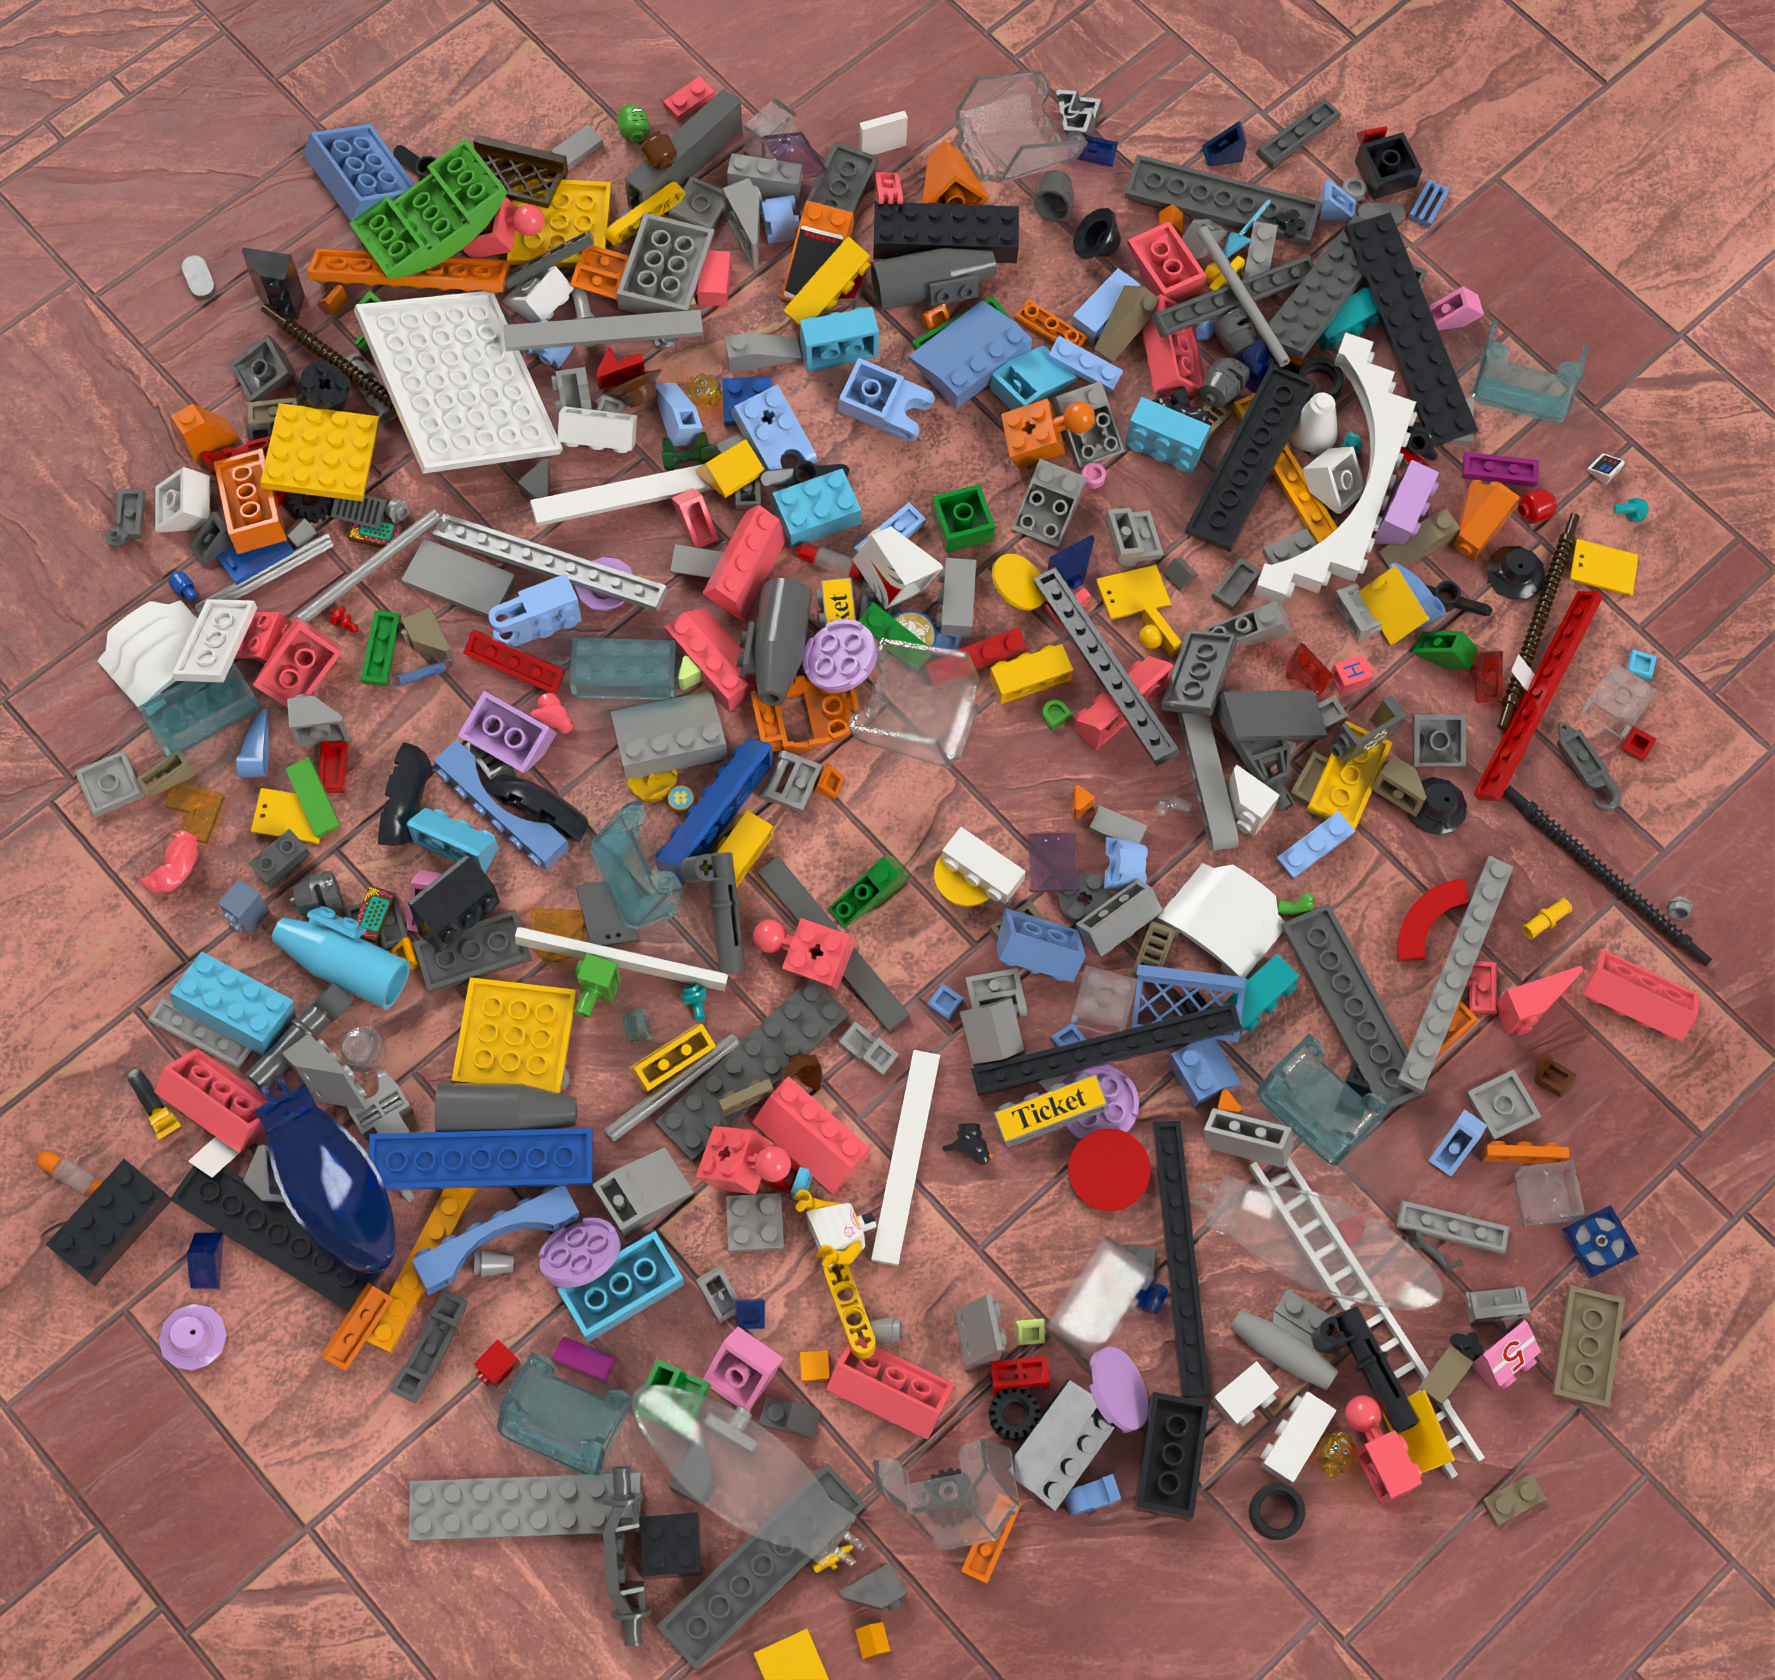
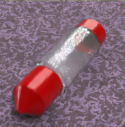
[794,542,864,580]

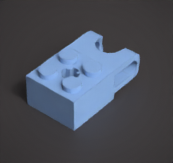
[838,358,935,442]
[731,384,817,470]
[489,574,582,647]

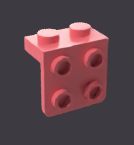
[234,612,292,665]

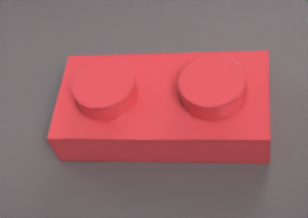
[663,76,715,122]

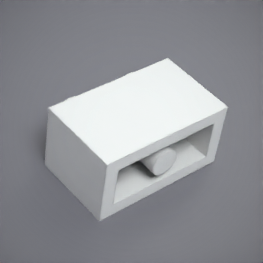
[1211,1361,1279,1427]

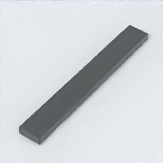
[1151,255,1314,338]
[757,856,910,1033]

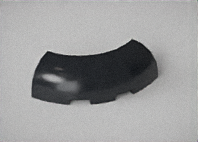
[378,742,432,846]
[485,775,588,842]

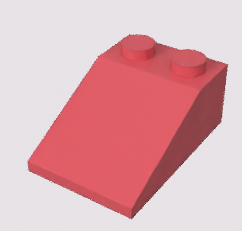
[1127,221,1206,303]
[253,616,342,708]
[1497,966,1583,1035]

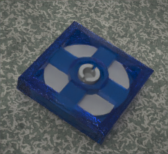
[1562,1205,1639,1279]

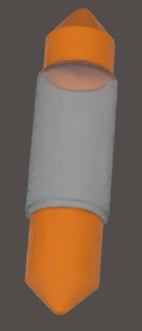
[36,1150,102,1196]

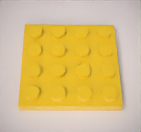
[507,177,612,268]
[261,403,380,502]
[451,977,577,1093]

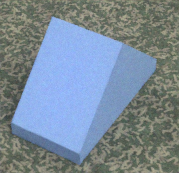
[1319,179,1356,222]

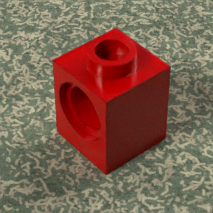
[474,1339,521,1388]

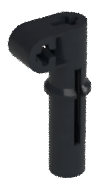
[1311,1307,1421,1434]

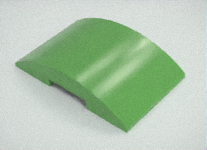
[349,138,507,279]

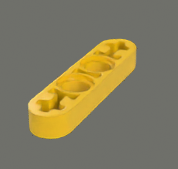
[605,182,685,246]
[824,1264,876,1359]

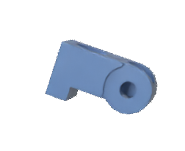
[1064,1474,1121,1516]

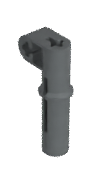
[680,852,746,974]
[245,982,354,1093]

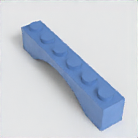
[434,740,569,871]
[412,1186,579,1296]

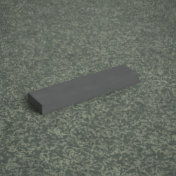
[1256,99,1341,169]
[505,230,594,289]

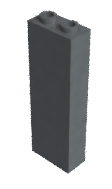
[625,88,742,210]

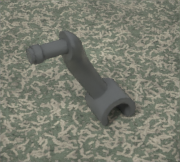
[1405,1231,1463,1273]

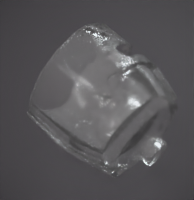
[339,1026,386,1074]

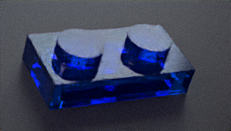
[1066,132,1118,167]

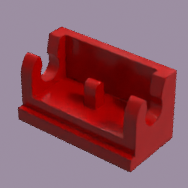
[990,1356,1050,1394]

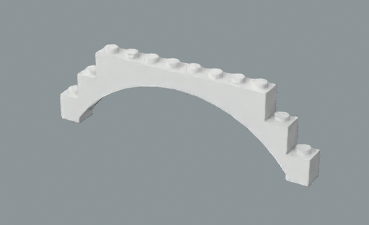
[1253,333,1417,605]

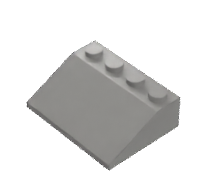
[617,213,715,314]
[611,690,728,780]

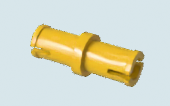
[1521,898,1572,940]

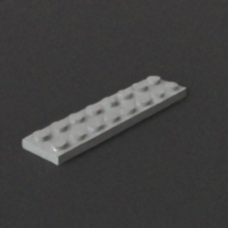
[409,1473,641,1541]

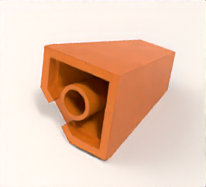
[922,140,989,205]
[170,403,240,464]
[1453,480,1520,561]

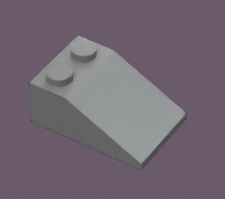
[723,178,762,272]

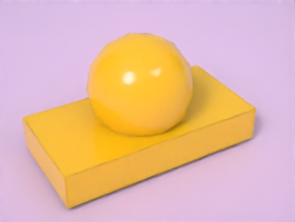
[1204,256,1245,293]
[1139,604,1181,657]

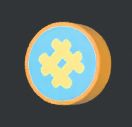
[668,785,694,813]

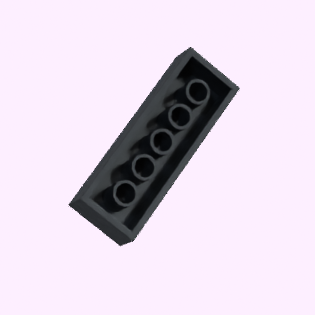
[873,202,1019,264]

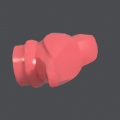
[530,693,575,734]

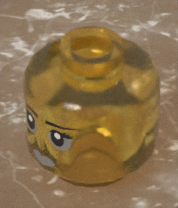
[685,373,723,410]
[1315,1431,1357,1477]

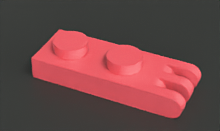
[875,172,903,204]

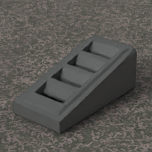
[465,742,516,783]

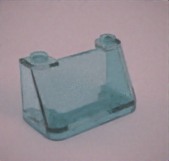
[591,799,683,929]
[1256,1034,1391,1166]
[497,1352,634,1476]

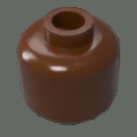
[641,131,677,170]

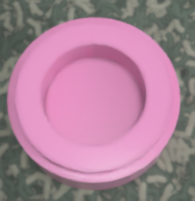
[1081,463,1106,489]

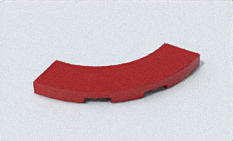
[1397,878,1469,962]

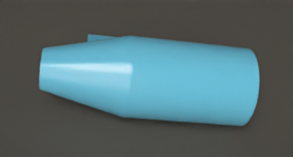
[272,906,410,1010]

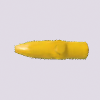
[811,1545,853,1573]

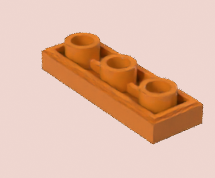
[1014,299,1088,348]

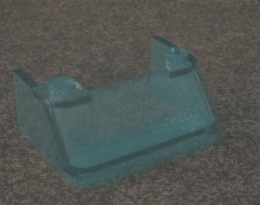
[1472,319,1589,423]

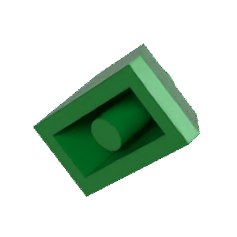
[1413,631,1478,670]

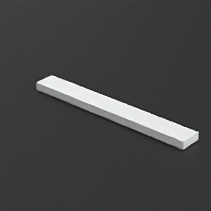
[530,464,714,526]
[515,927,728,992]
[871,1050,940,1267]

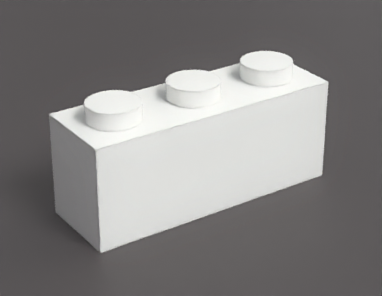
[557,406,637,453]
[941,827,1026,904]
[1260,1391,1336,1486]

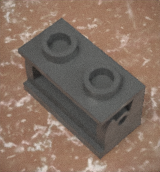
[248,829,311,888]

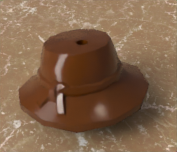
[608,369,662,408]

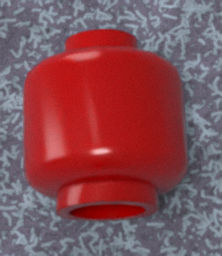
[1517,488,1557,524]

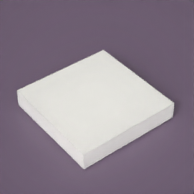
[859,111,908,155]

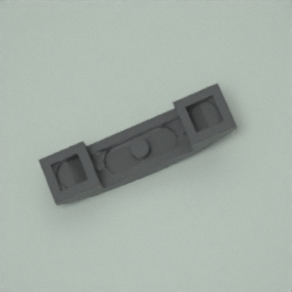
[390,1290,469,1404]

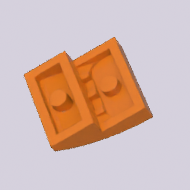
[570,245,629,300]

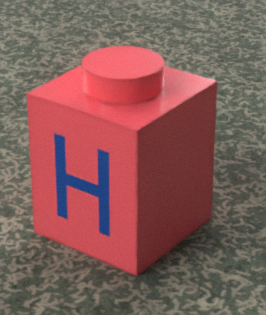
[1330,654,1373,696]

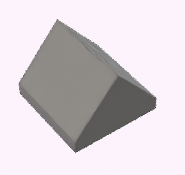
[285,518,318,549]

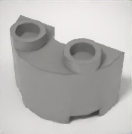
[551,367,592,416]

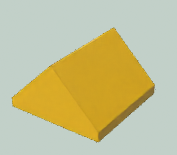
[695,439,765,498]

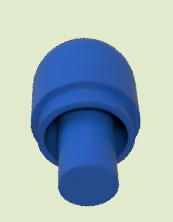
[169,571,198,602]

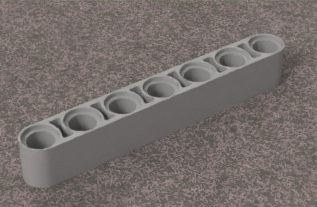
[1177,712,1239,851]

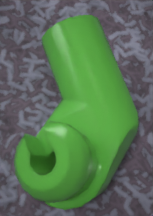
[1277,893,1315,916]

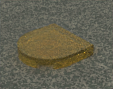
[530,908,584,962]

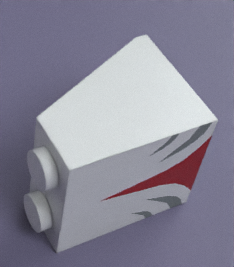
[853,527,943,609]

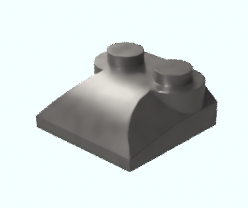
[230,335,295,402]
[1410,714,1466,767]

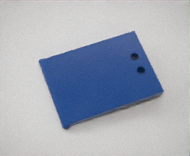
[217,541,294,585]

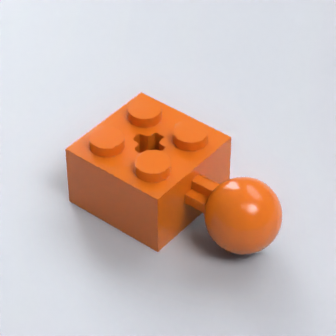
[1001,398,1095,469]

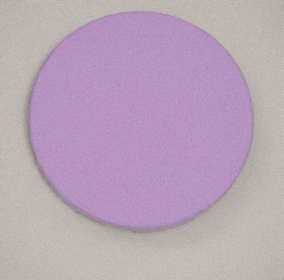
[802,619,878,693]
[1063,1064,1139,1140]
[539,1218,621,1288]
[1089,1347,1148,1433]

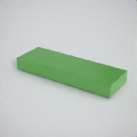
[286,757,342,838]

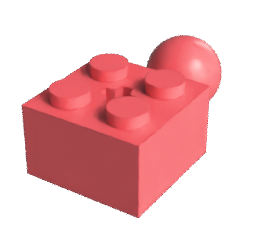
[462,197,545,258]
[753,918,856,990]
[696,1126,791,1195]
[1345,1395,1422,1505]

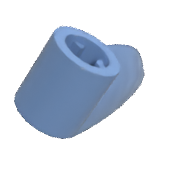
[1389,563,1446,628]
[237,709,269,778]

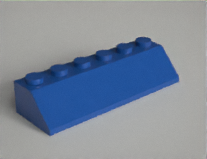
[655,739,773,885]

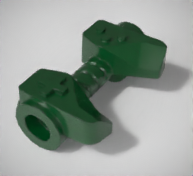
[661,432,718,471]

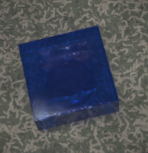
[1131,1280,1169,1315]
[735,1298,765,1329]

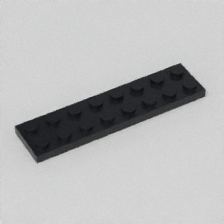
[1185,364,1316,553]
[169,1165,386,1312]

